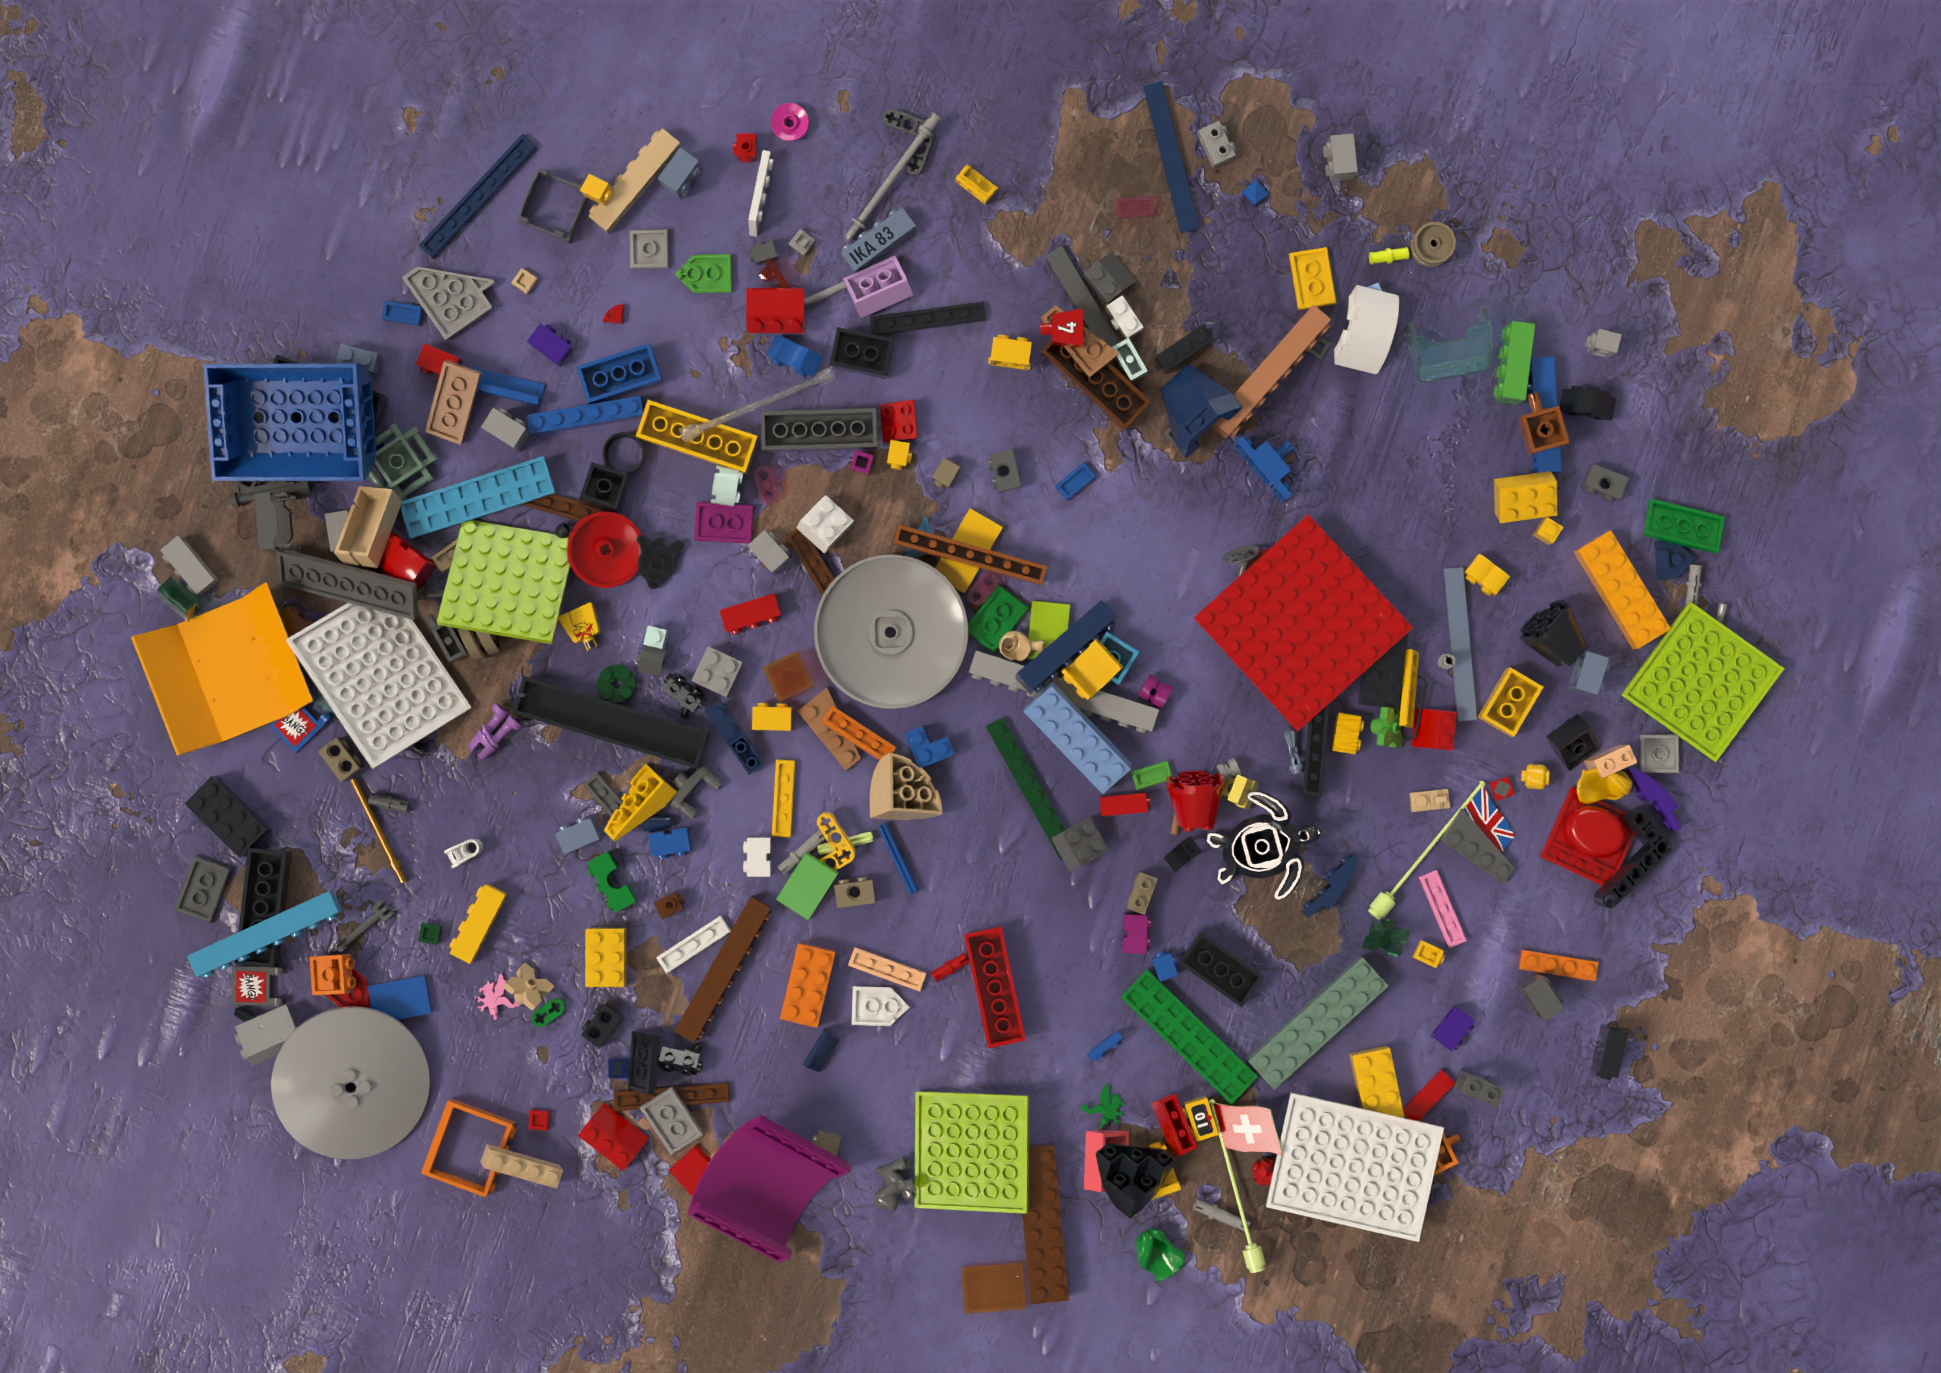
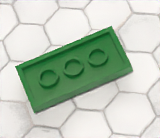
[1642,498,1725,554]

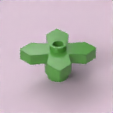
[1371,707,1403,748]

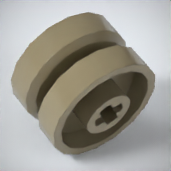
[1410,222,1456,268]
[458,628,501,662]

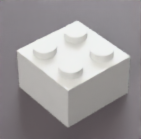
[796,495,854,554]

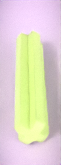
[817,832,873,855]

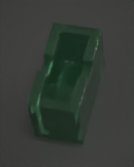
[157,576,201,622]

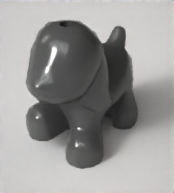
[874,1156,917,1212]

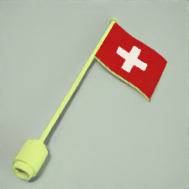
[1209,1099,1283,1273]

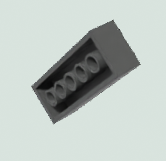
[761,408,878,452]

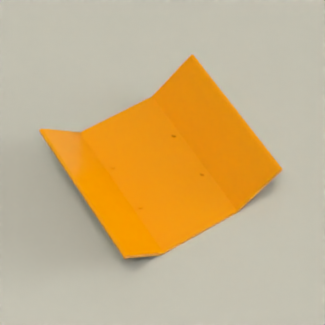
[131,582,313,756]

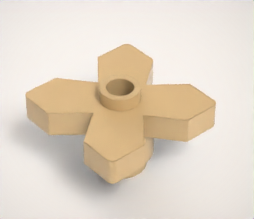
[503,963,554,1011]

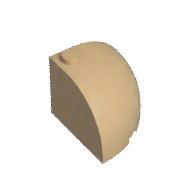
[870,753,942,820]

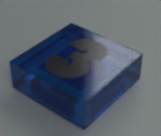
[608,1058,628,1078]

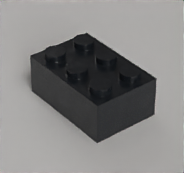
[829,327,894,379]

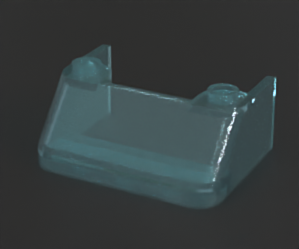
[1409,308,1493,383]

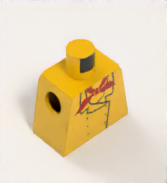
[558,602,601,651]

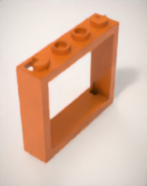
[421,1098,517,1197]

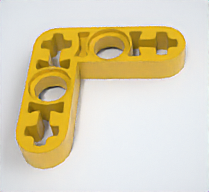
[817,812,856,870]

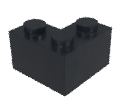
[1560,386,1616,421]

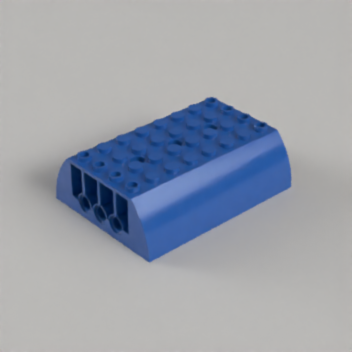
[203,363,376,481]

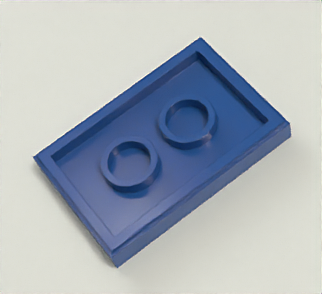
[367,975,433,1020]

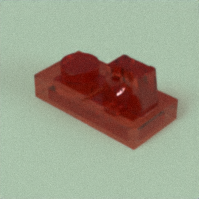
[759,259,792,288]

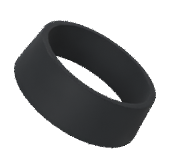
[602,432,644,474]

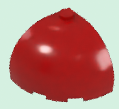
[379,531,437,592]

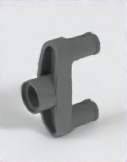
[670,765,723,820]

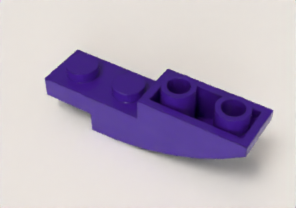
[1625,767,1682,832]

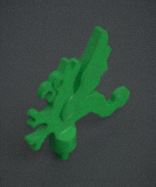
[1081,1083,1124,1129]

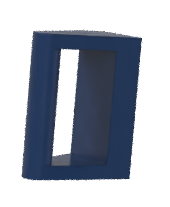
[802,1029,840,1072]

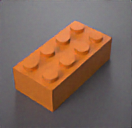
[780,942,836,1028]

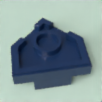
[1654,541,1695,580]

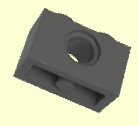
[987,449,1021,493]
[1581,464,1629,502]

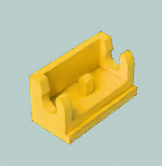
[955,164,998,205]

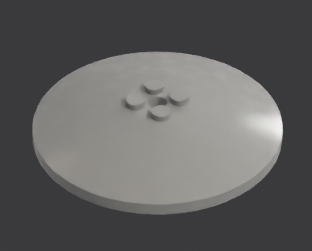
[814,555,968,709]
[271,1006,430,1159]

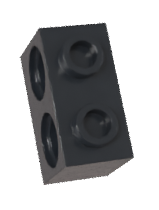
[581,1002,624,1049]

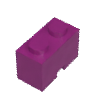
[1122,914,1151,954]

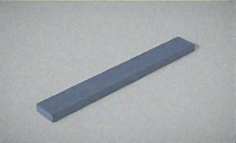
[1443,567,1477,722]

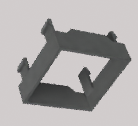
[517,168,589,244]
[254,492,302,554]

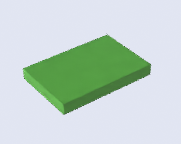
[776,852,839,920]

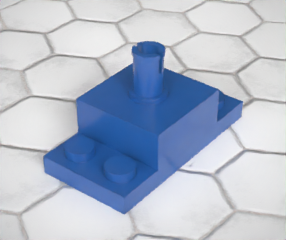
[1233,436,1295,503]

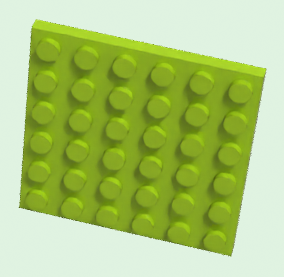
[437,520,571,644]
[1621,601,1785,762]
[915,1091,1029,1214]

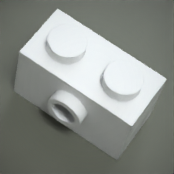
[1105,295,1143,339]

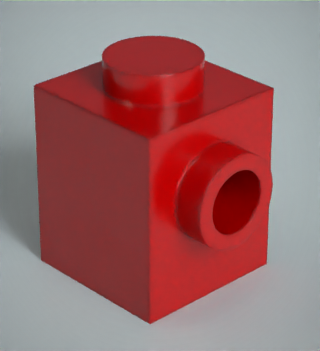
[733,133,757,163]

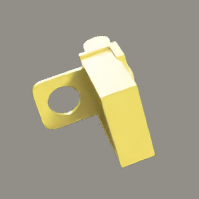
[1222,775,1259,810]

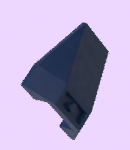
[1161,364,1243,458]

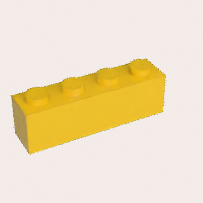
[449,884,508,964]

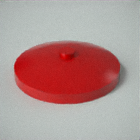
[566,511,641,588]

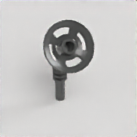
[1222,545,1260,578]

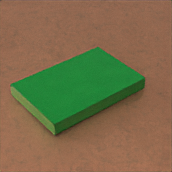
[968,584,1029,653]

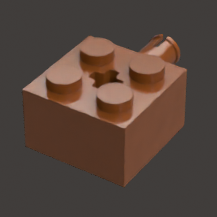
[1518,392,1569,455]

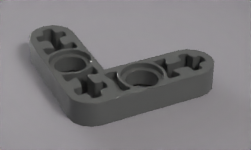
[882,109,936,176]

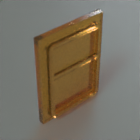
[961,1262,1026,1314]

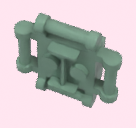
[369,423,438,501]

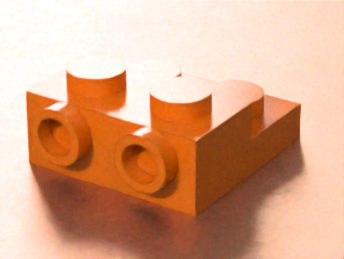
[309,954,356,995]

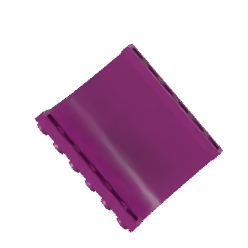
[687,1115,852,1263]

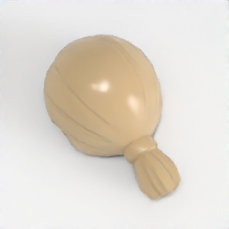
[999,631,1045,661]

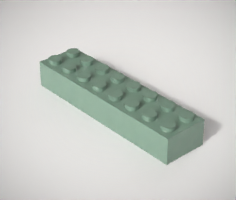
[1246,956,1388,1090]

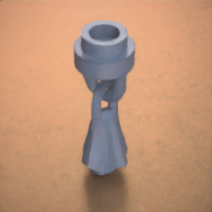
[1284,727,1305,774]

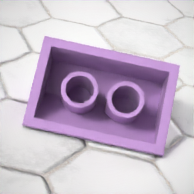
[843,256,913,318]

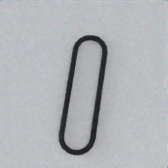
[1401,675,1427,741]

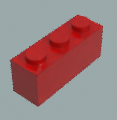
[719,593,782,635]
[1151,1093,1198,1156]

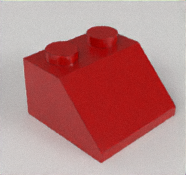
[1411,708,1457,751]

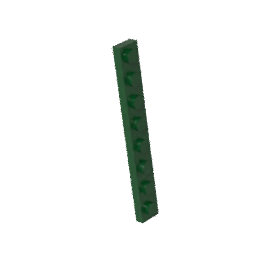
[986,718,1065,860]

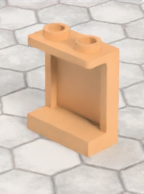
[1584,745,1637,778]

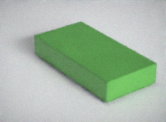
[1131,760,1173,790]

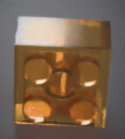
[762,651,815,703]

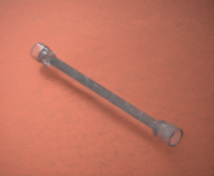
[679,367,836,443]

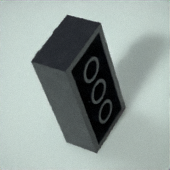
[1357,633,1408,709]
[184,776,272,858]
[1177,930,1264,1008]

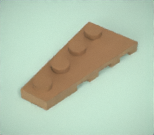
[1041,305,1119,378]
[797,687,861,771]

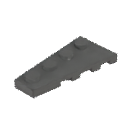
[1439,809,1514,884]

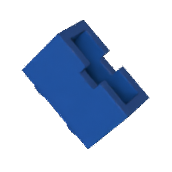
[649,827,692,859]

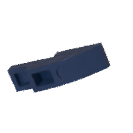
[705,700,765,775]
[1301,854,1357,918]

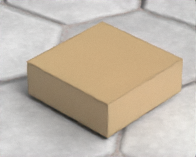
[511,268,538,295]

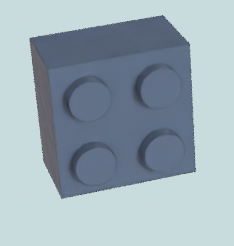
[658,147,702,199]
[1568,651,1610,696]

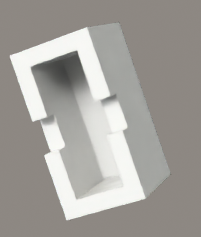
[743,837,771,877]

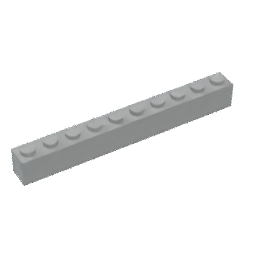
[969,651,1159,734]

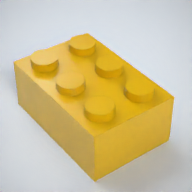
[1494,471,1557,523]
[1477,667,1543,737]
[585,928,627,987]

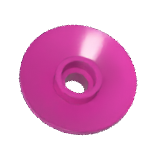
[771,103,809,141]

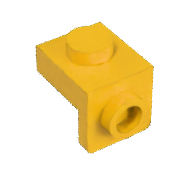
[1412,940,1445,968]

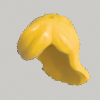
[1577,768,1633,804]

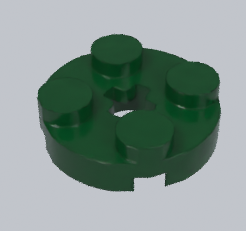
[597,665,636,703]

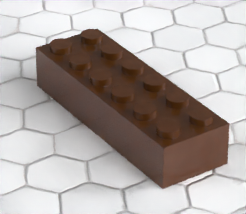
[1040,339,1151,432]

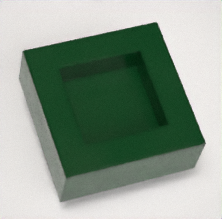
[418,922,442,945]

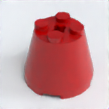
[1166,770,1225,831]

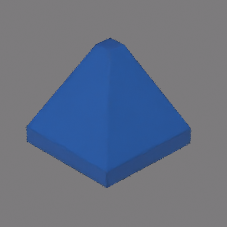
[1242,180,1268,207]

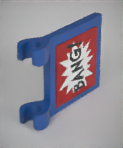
[269,693,333,753]

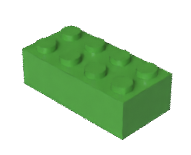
[1493,321,1535,405]

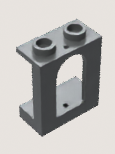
[1453,1069,1504,1107]

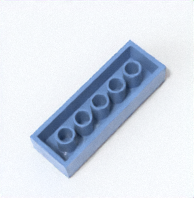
[1023,681,1132,794]

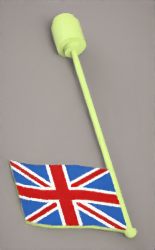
[1368,781,1514,921]

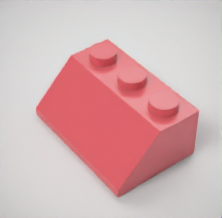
[1084,1130,1129,1192]

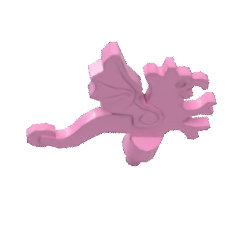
[477,974,521,1020]

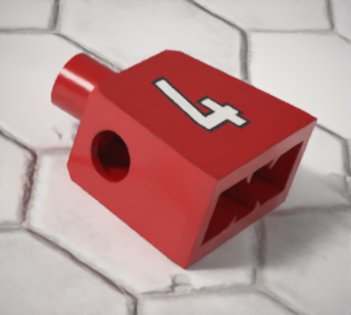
[1040,309,1084,348]

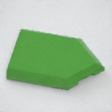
[674,254,732,293]

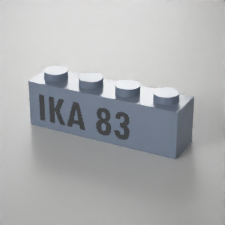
[841,207,916,273]

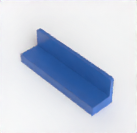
[471,367,545,407]

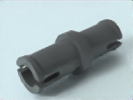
[368,792,409,813]

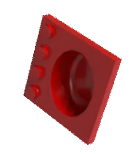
[1539,787,1638,886]

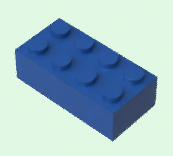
[576,343,663,404]

